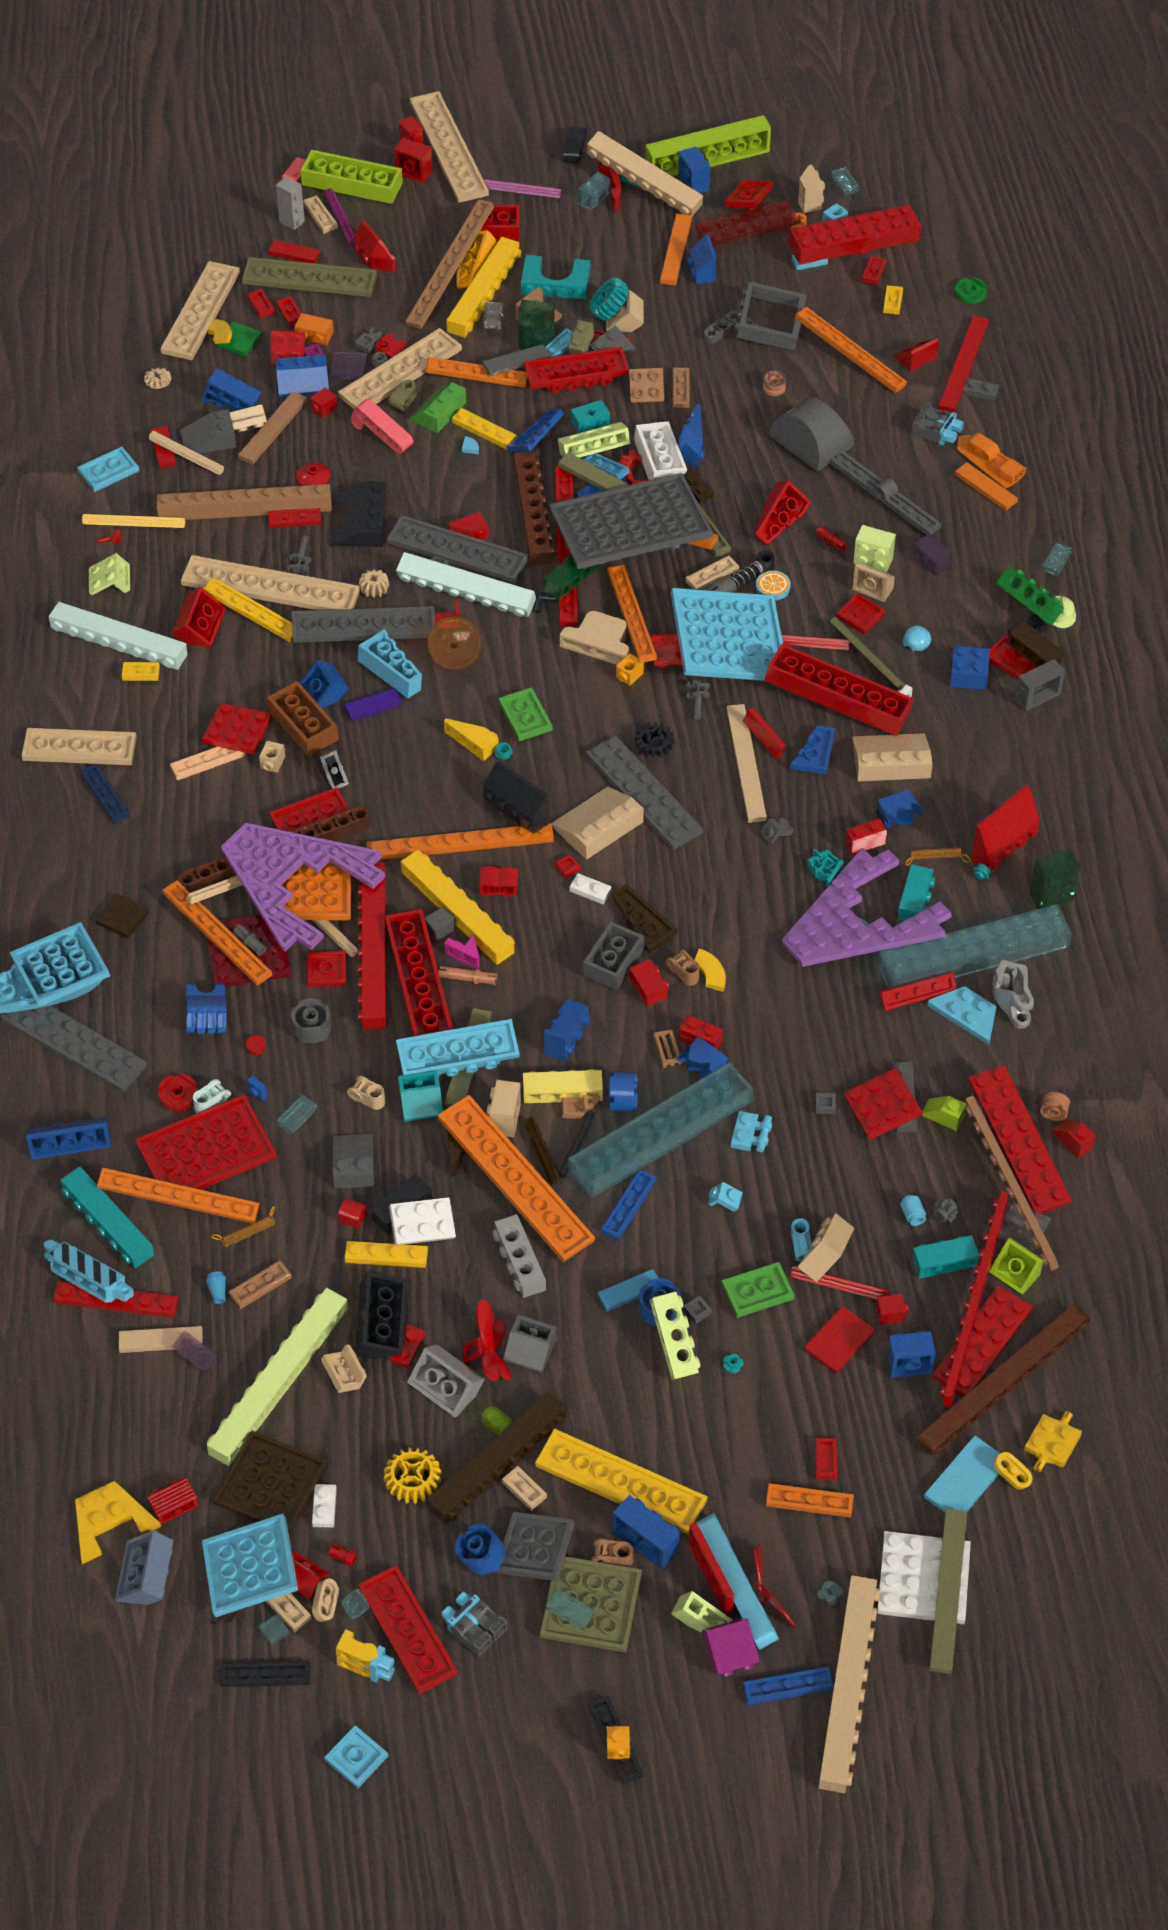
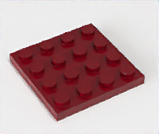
[207,915,291,987]

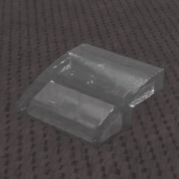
[999,1202,1051,1253]

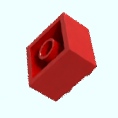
[394,138,432,183]

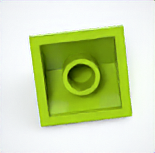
[989,1238,1043,1294]

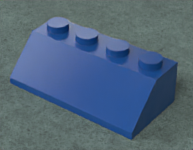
[26,1117,111,1160]

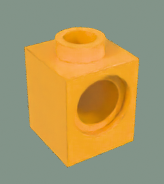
[616,653,644,686]

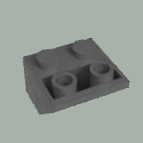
[503,1315,557,1373]

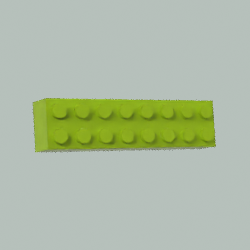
[645,115,771,176]

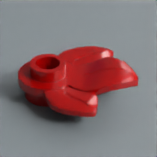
[375,334,407,358]

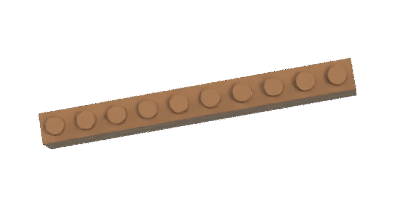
[157,484,332,520]

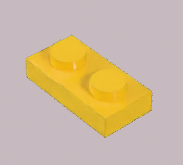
[883,285,903,315]
[122,662,160,681]

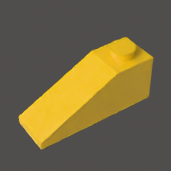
[444,719,499,761]

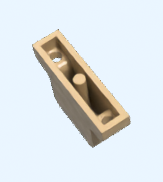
[560,611,629,665]

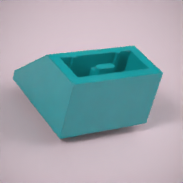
[398,1071,443,1122]

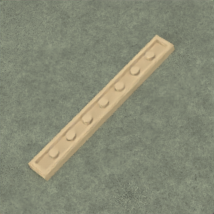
[726,704,767,823]

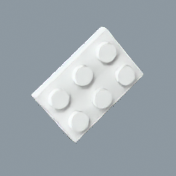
[389,1198,456,1245]

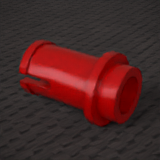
[329,1543,358,1566]

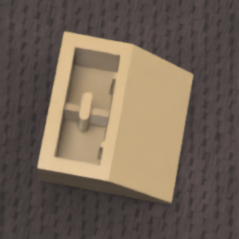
[798,164,825,214]

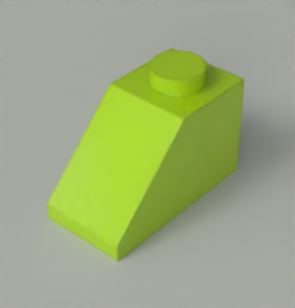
[922,1096,967,1131]

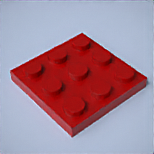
[202,702,273,755]
[843,1068,923,1140]

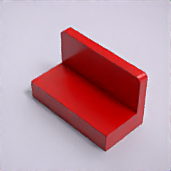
[292,1551,330,1599]

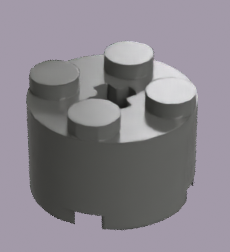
[291,998,331,1043]

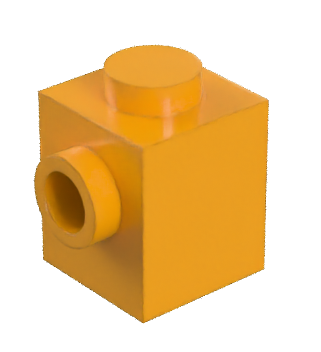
[607,1726,630,1759]

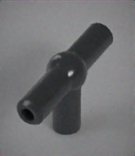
[534,593,558,613]

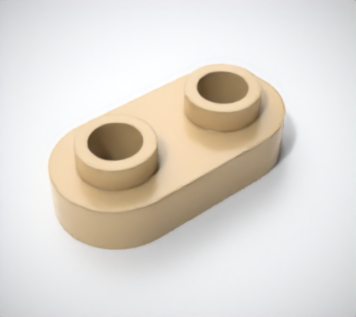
[312,1579,339,1622]

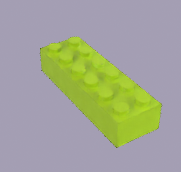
[301,150,403,204]

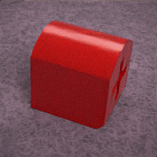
[338,1198,367,1229]

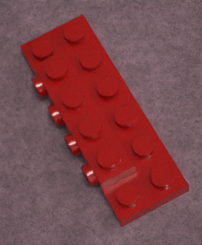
[524,347,629,393]

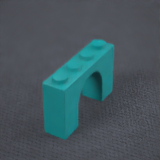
[521,255,591,300]

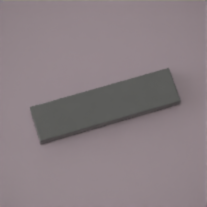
[483,344,550,376]

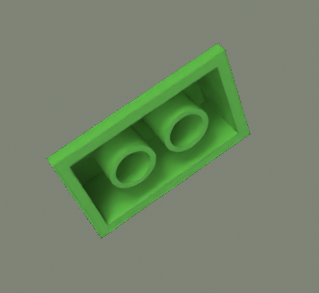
[410,382,466,433]

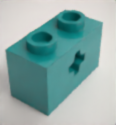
[571,400,610,433]

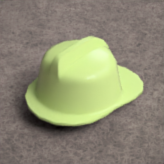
[1052,596,1076,628]

